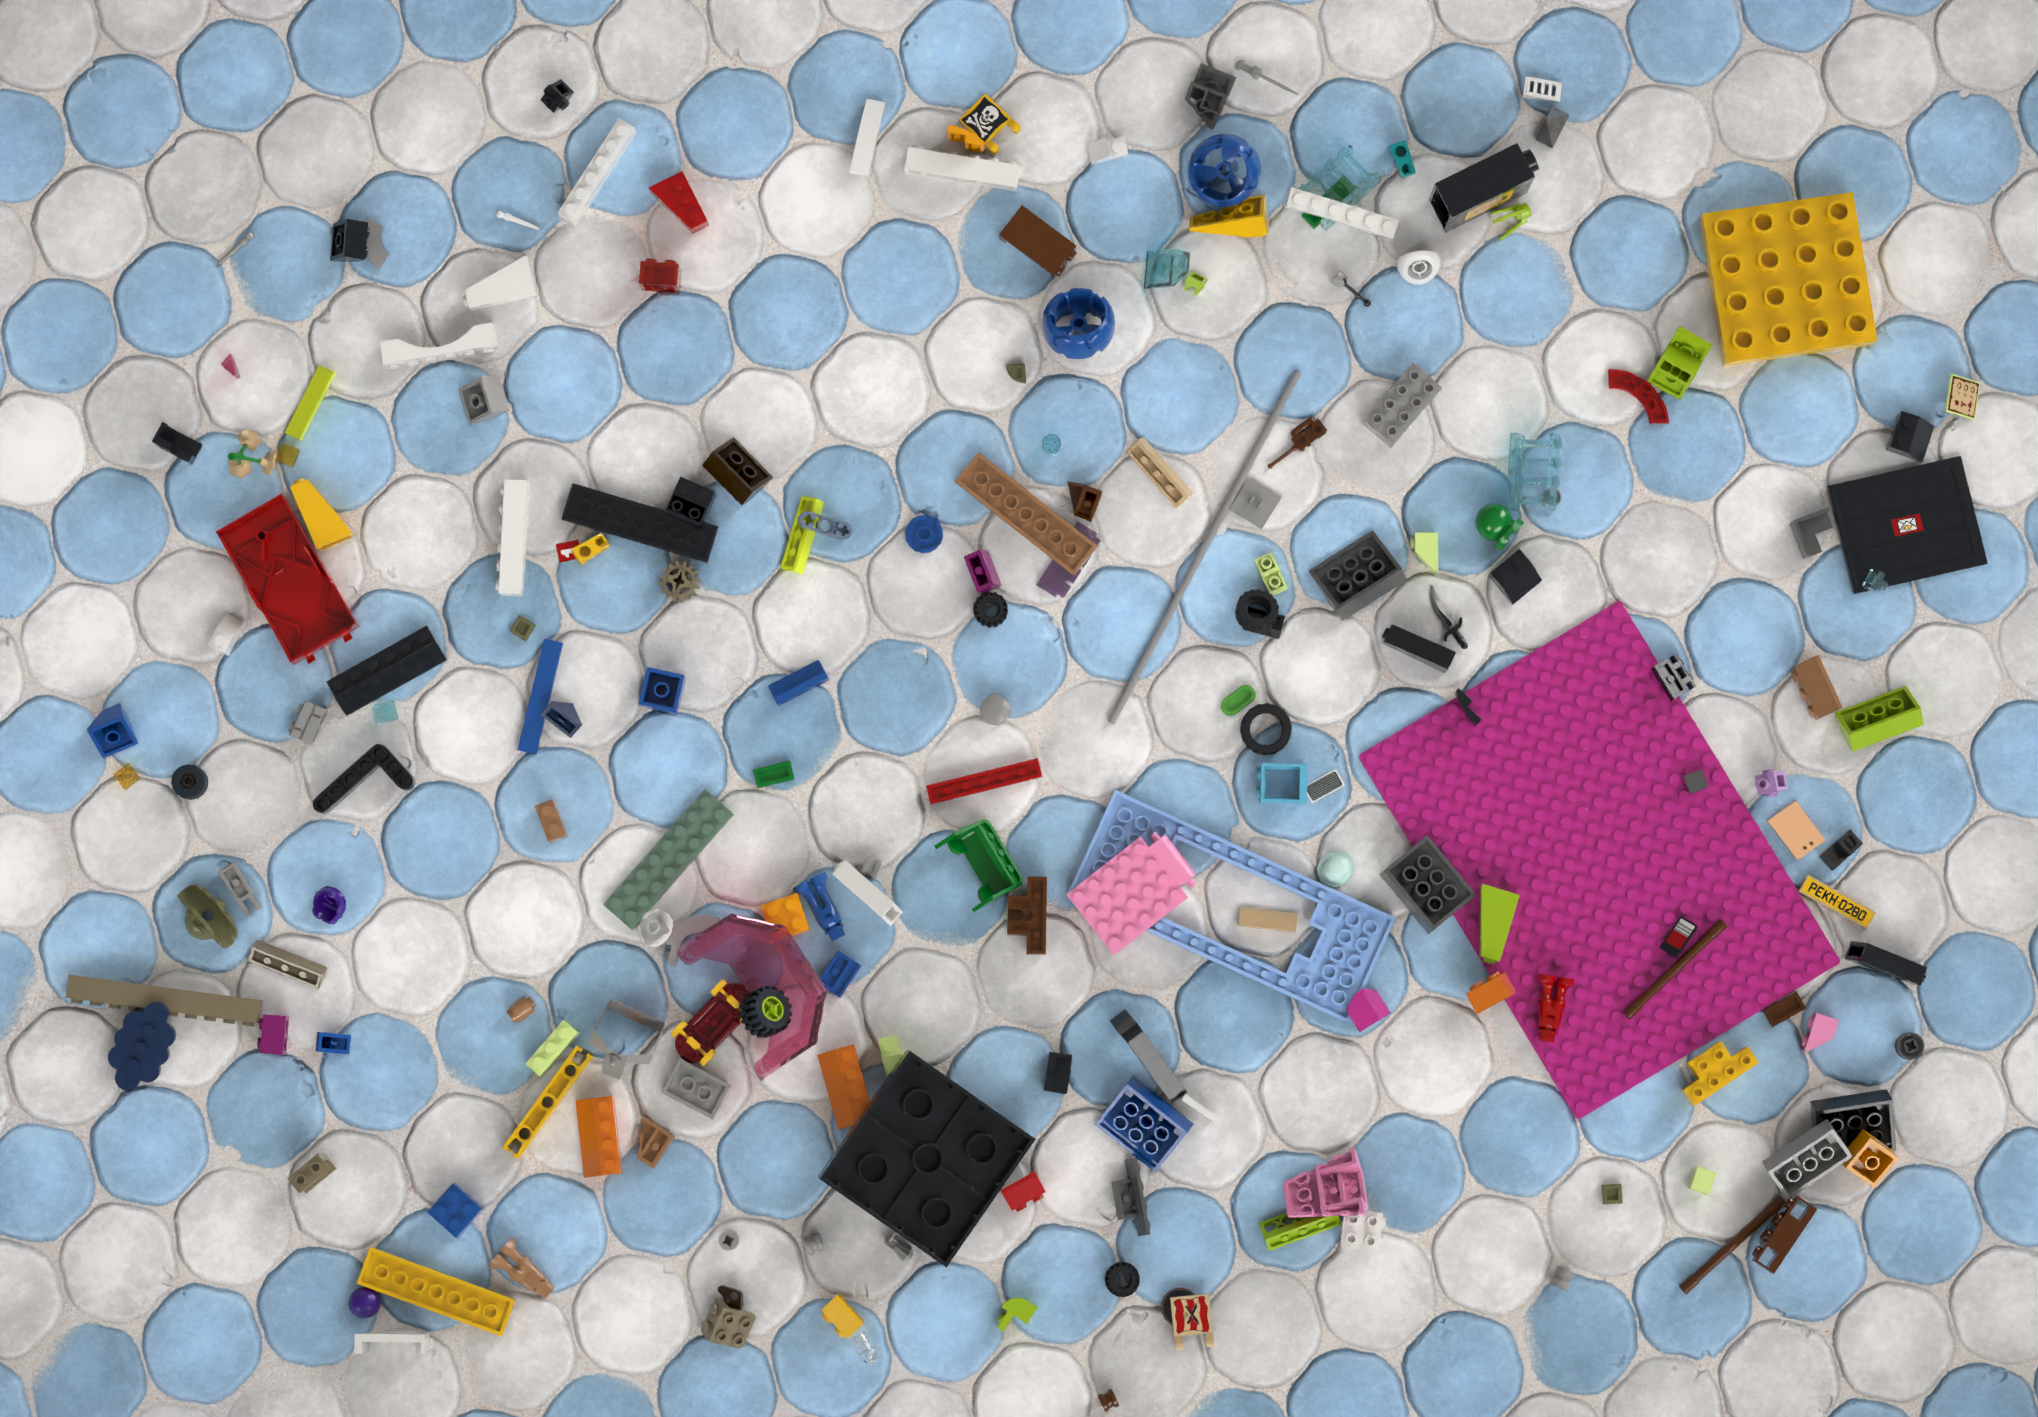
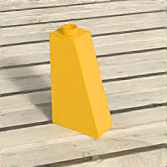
[290,478,354,551]

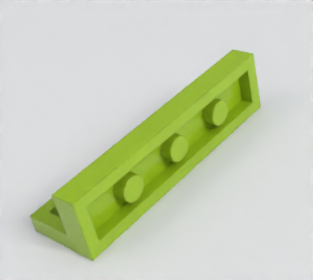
[1258,1212,1341,1251]

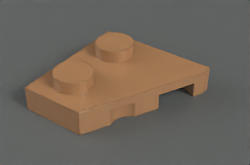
[637,1116,675,1169]

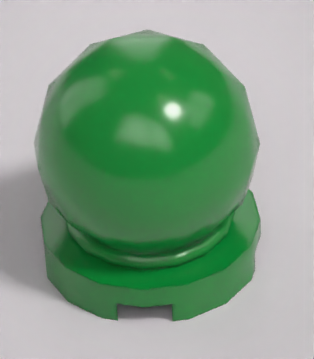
[1475,503,1524,551]

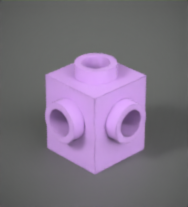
[1755,769,1788,797]

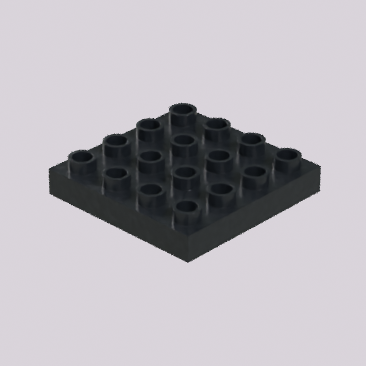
[818,1049,1036,1268]

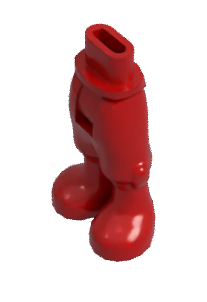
[1538,974,1575,1042]

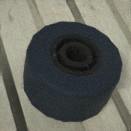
[171,764,209,800]

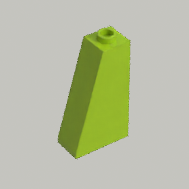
[1479,884,1520,965]

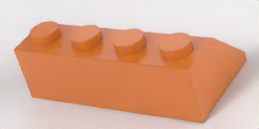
[817,1044,870,1130]
[576,1096,623,1178]

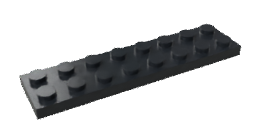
[561,483,719,563]

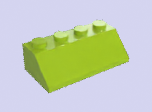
[1834,686,1924,752]

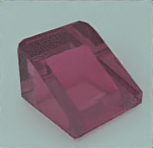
[221,353,240,379]

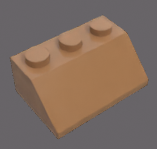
[1791,655,1843,721]

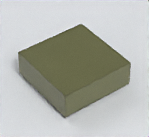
[510,615,536,642]
[1601,1184,1622,1204]

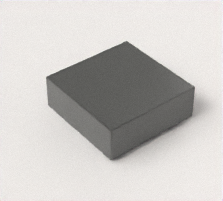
[1683,769,1708,794]

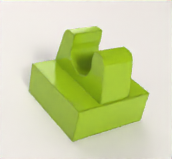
[1184,271,1208,296]

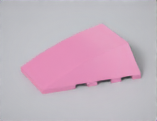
[1283,1147,1368,1218]

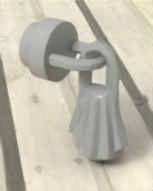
[885,1229,913,1261]

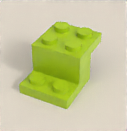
[1647,326,1713,400]

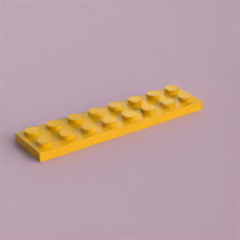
[356,1247,516,1337]

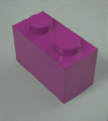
[964,549,1002,593]
[257,1014,289,1055]

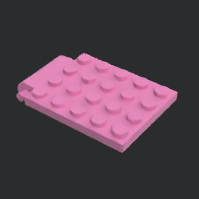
[1066,832,1196,955]

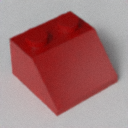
[1000,1171,1046,1212]

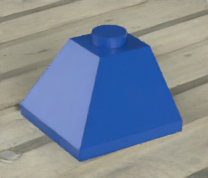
[87,703,138,758]

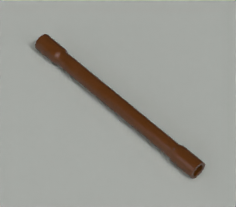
[1622,919,1728,1020]
[1679,1195,1786,1295]

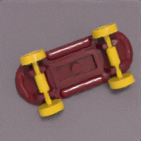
[670,979,750,1066]

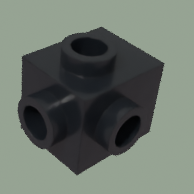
[541,79,574,113]

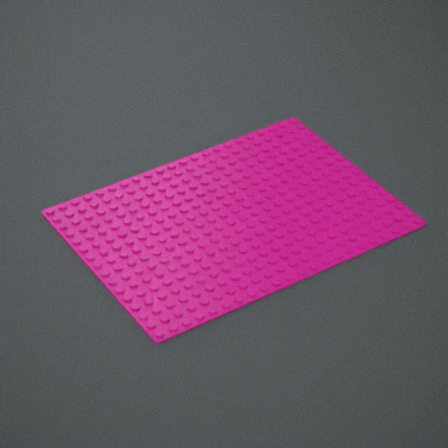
[1359,601,1840,1119]

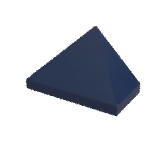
[541,701,582,738]

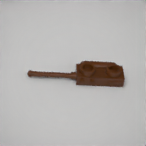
[1268,417,1328,469]

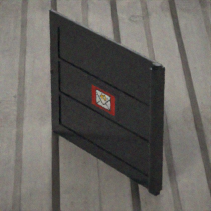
[1827,456,1988,594]

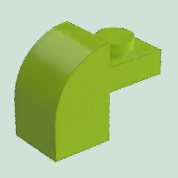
[996,1297,1038,1331]

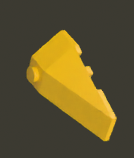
[1189,194,1269,238]

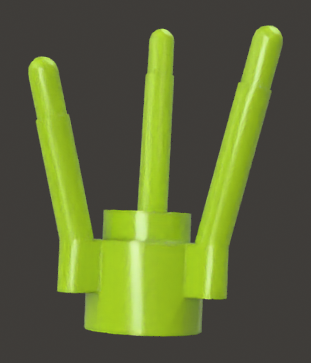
[1491,202,1532,241]

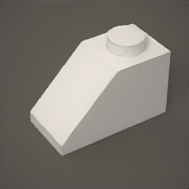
[208,614,245,656]

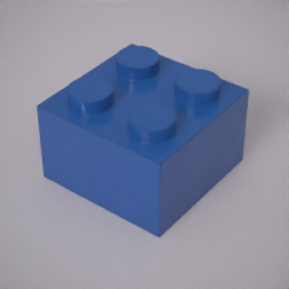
[638,667,686,715]
[427,1183,485,1238]

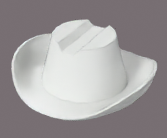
[1397,250,1441,285]

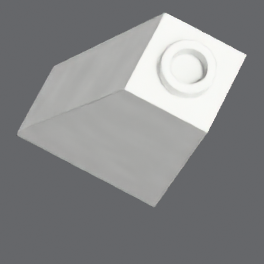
[463,256,538,312]
[832,860,903,926]

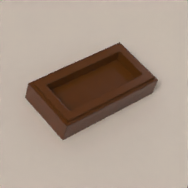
[1762,992,1806,1027]

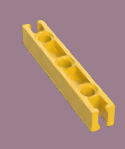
[502,1045,594,1159]

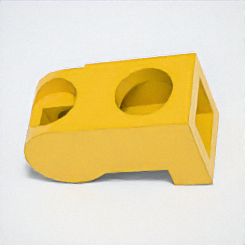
[572,533,610,566]

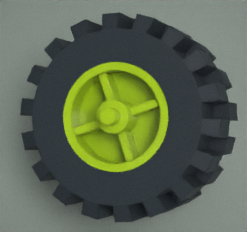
[739,986,792,1038]

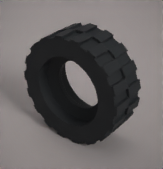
[1235,589,1279,633]

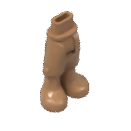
[488,1237,555,1299]

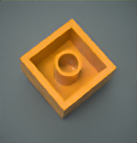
[761,893,811,943]
[1843,1129,1899,1188]

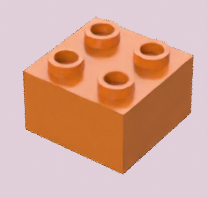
[1466,971,1516,1014]

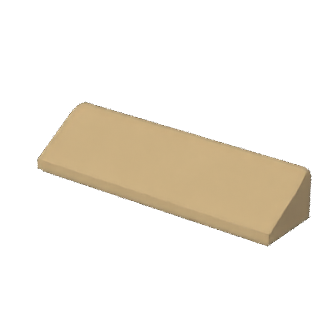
[1126,437,1193,508]

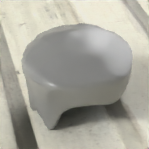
[980,694,1011,726]

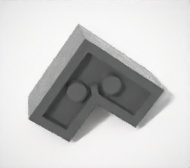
[1789,508,1833,559]

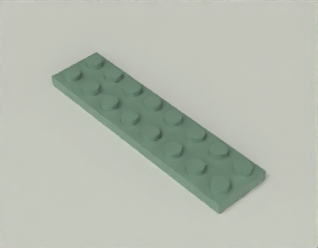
[603,789,734,930]

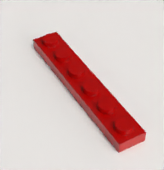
[926,758,1042,805]

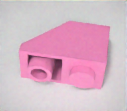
[1801,1013,1839,1051]

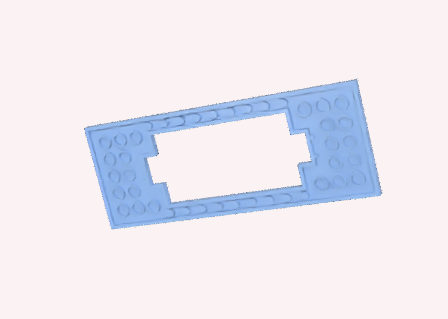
[1068,790,1396,1023]

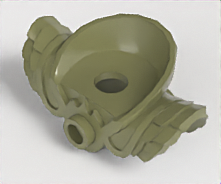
[177,884,238,948]

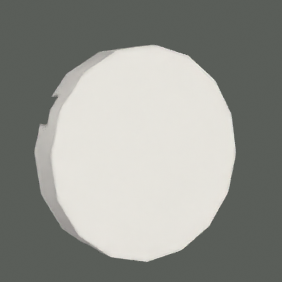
[637,908,673,947]

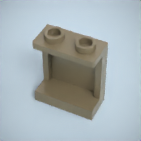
[287,1154,337,1193]

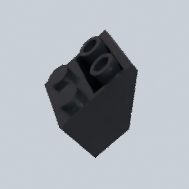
[665,476,717,527]

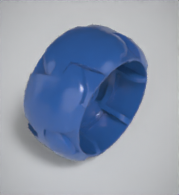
[1187,133,1261,207]
[1042,288,1115,359]

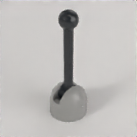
[1331,270,1371,307]

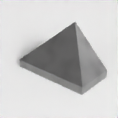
[1536,107,1569,148]

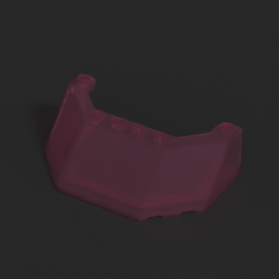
[676,913,827,1081]

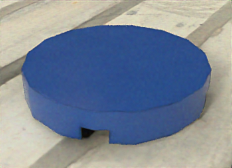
[905,515,943,554]

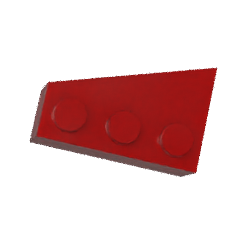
[649,171,709,234]

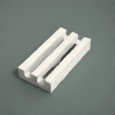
[1181,1094,1217,1122]

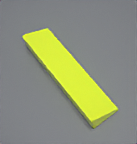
[285,366,336,441]
[780,496,824,574]

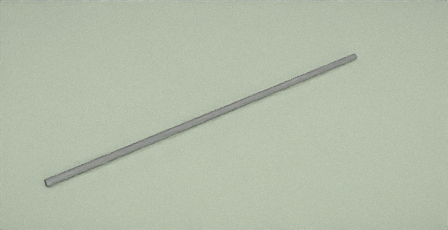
[1108,370,1301,724]

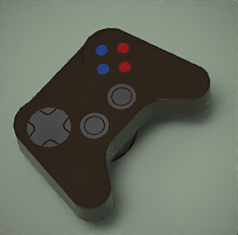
[718,1285,743,1310]

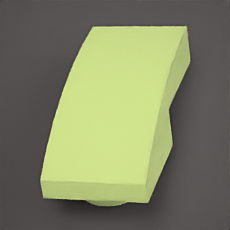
[1254,552,1288,596]

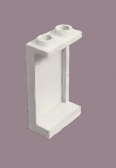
[354,1333,433,1354]

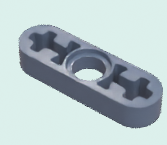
[798,511,852,540]

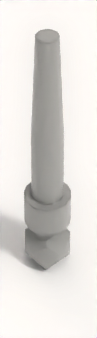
[218,232,254,265]

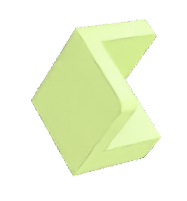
[1688,1166,1716,1195]

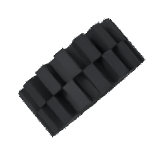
[973,592,1008,628]
[1105,1262,1140,1297]

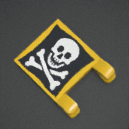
[959,93,1021,155]

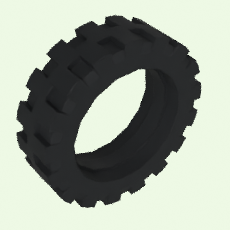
[1240,703,1292,755]

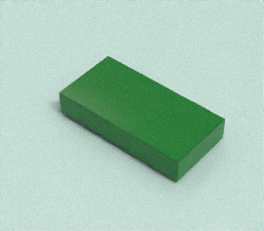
[753,760,795,789]

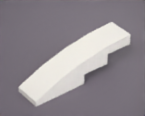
[850,99,885,177]

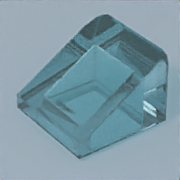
[372,701,398,725]

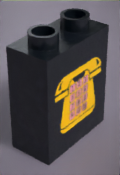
[1429,143,1539,233]

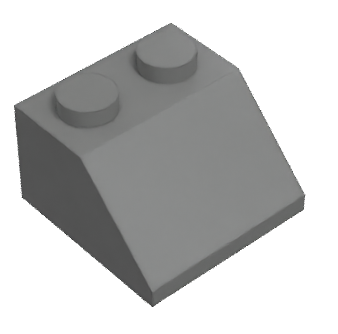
[459,375,509,425]

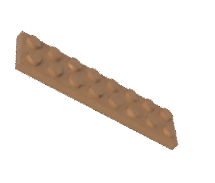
[955,452,1098,576]

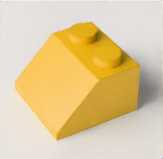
[821,1294,865,1339]

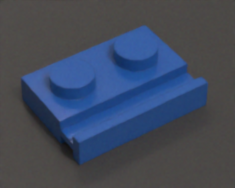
[817,951,861,998]

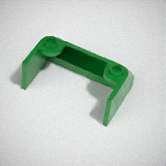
[934,819,1023,912]

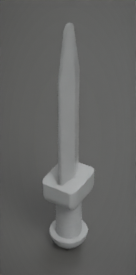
[1236,60,1299,95]

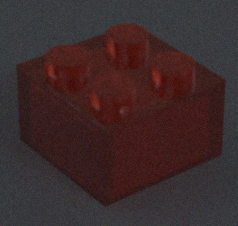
[639,259,682,293]

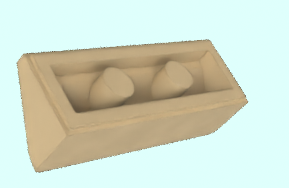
[1238,907,1298,933]

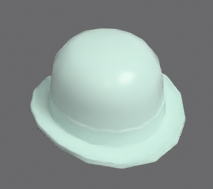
[1317,851,1354,887]

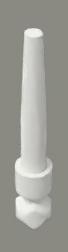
[496,211,540,230]

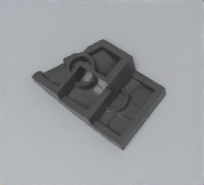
[1185,63,1237,130]

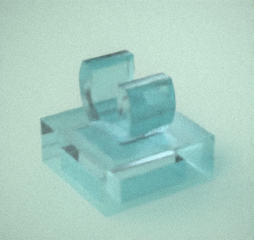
[1862,570,1888,591]

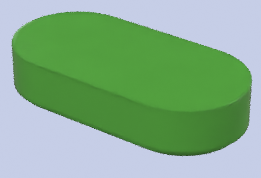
[1221,685,1255,716]

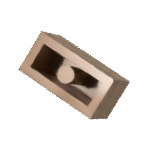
[535,799,568,843]

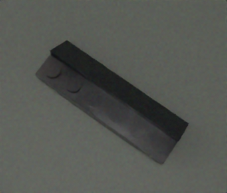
[326,626,447,716]

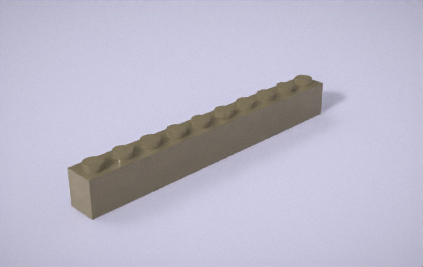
[65,975,263,1027]

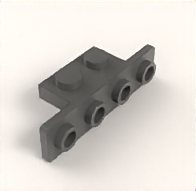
[1111,1158,1151,1236]

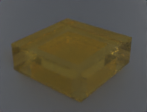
[275,443,300,468]
[113,763,141,790]

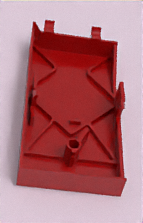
[216,494,360,665]

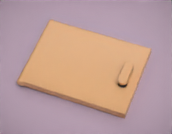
[1767,800,1826,861]

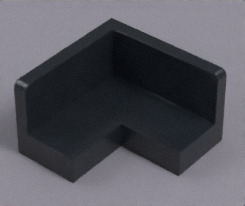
[152,422,202,465]
[1044,1052,1072,1094]

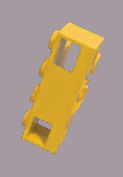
[1681,1041,1759,1106]

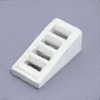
[1522,77,1562,102]

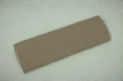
[248,940,327,989]

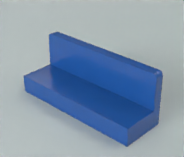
[768,660,829,706]

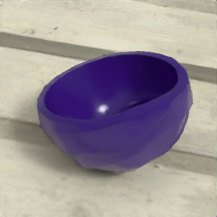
[348,1287,381,1318]

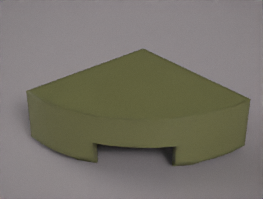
[1006,364,1026,384]

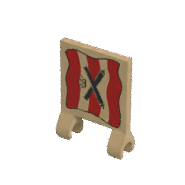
[1170,1294,1214,1350]

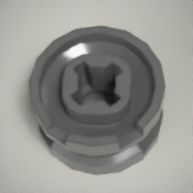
[1895,1032,1925,1060]

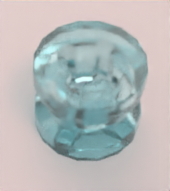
[1042,434,1061,455]

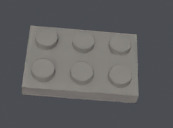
[661,1058,731,1120]

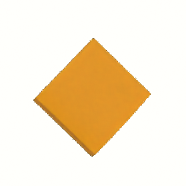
[947,125,985,154]

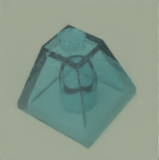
[1144,248,1190,289]

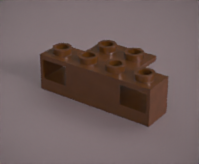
[1007,876,1047,955]
[1752,1196,1817,1274]

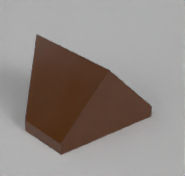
[1067,481,1103,522]

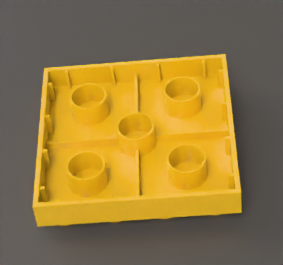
[1699,192,1878,367]

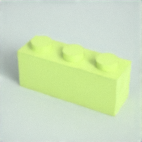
[526,1020,580,1077]

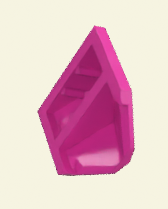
[1346,988,1390,1032]

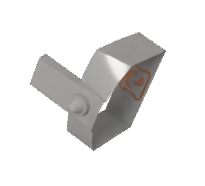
[589,999,665,1080]

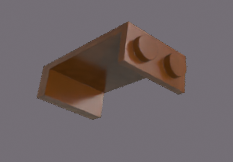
[999,205,1077,279]

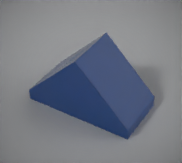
[316,1032,351,1054]

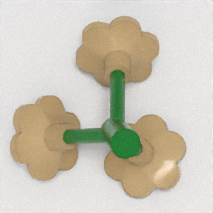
[228,429,276,478]

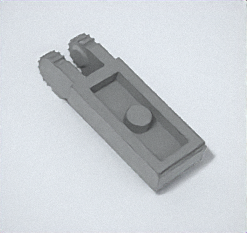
[218,862,262,917]

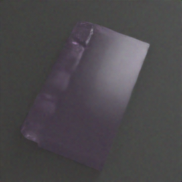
[1036,521,1101,598]

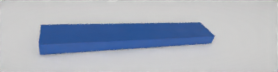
[518,639,564,755]

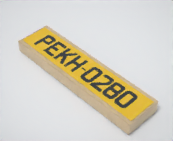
[1798,875,1876,930]

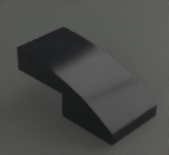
[1454,688,1482,727]
[1819,829,1863,871]

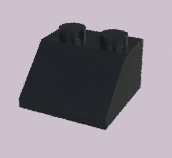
[330,219,370,262]
[1886,411,1934,462]
[1488,549,1542,605]

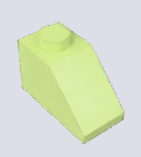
[1410,533,1438,573]
[878,1035,902,1076]

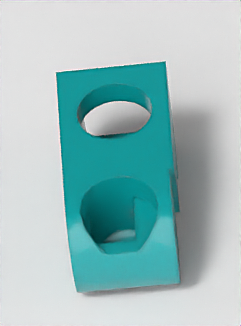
[1387,140,1416,179]

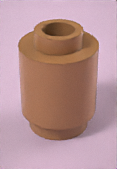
[506,996,536,1023]

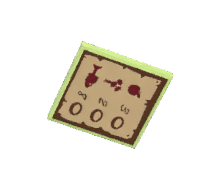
[1944,374,1980,420]

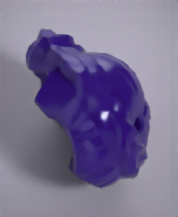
[312,886,346,924]

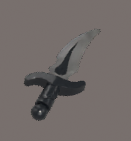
[1430,586,1468,649]

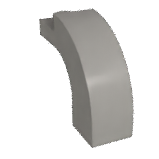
[664,914,720,967]

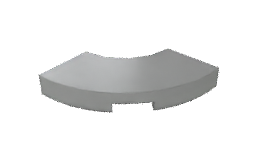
[365,217,390,270]

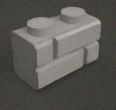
[288,701,328,746]

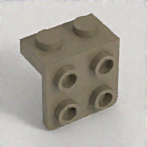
[701,1297,756,1349]

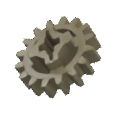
[659,561,700,603]

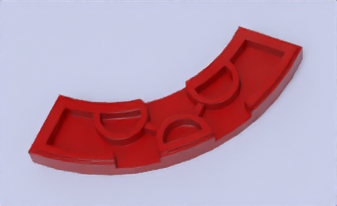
[1608,369,1669,425]

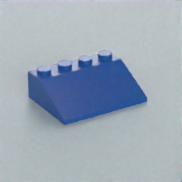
[1095,1076,1194,1173]

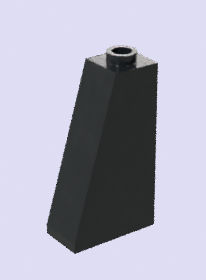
[1382,624,1456,673]
[1845,941,1927,985]

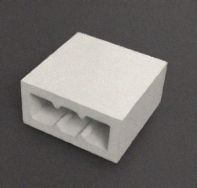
[1339,1211,1386,1252]

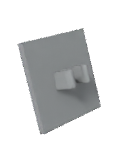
[1229,477,1282,530]

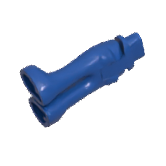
[793,872,845,941]

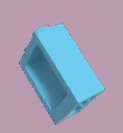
[1256,763,1308,804]

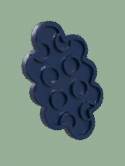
[108,1002,177,1091]

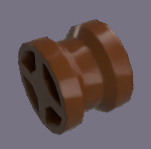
[1097,1389,1119,1413]

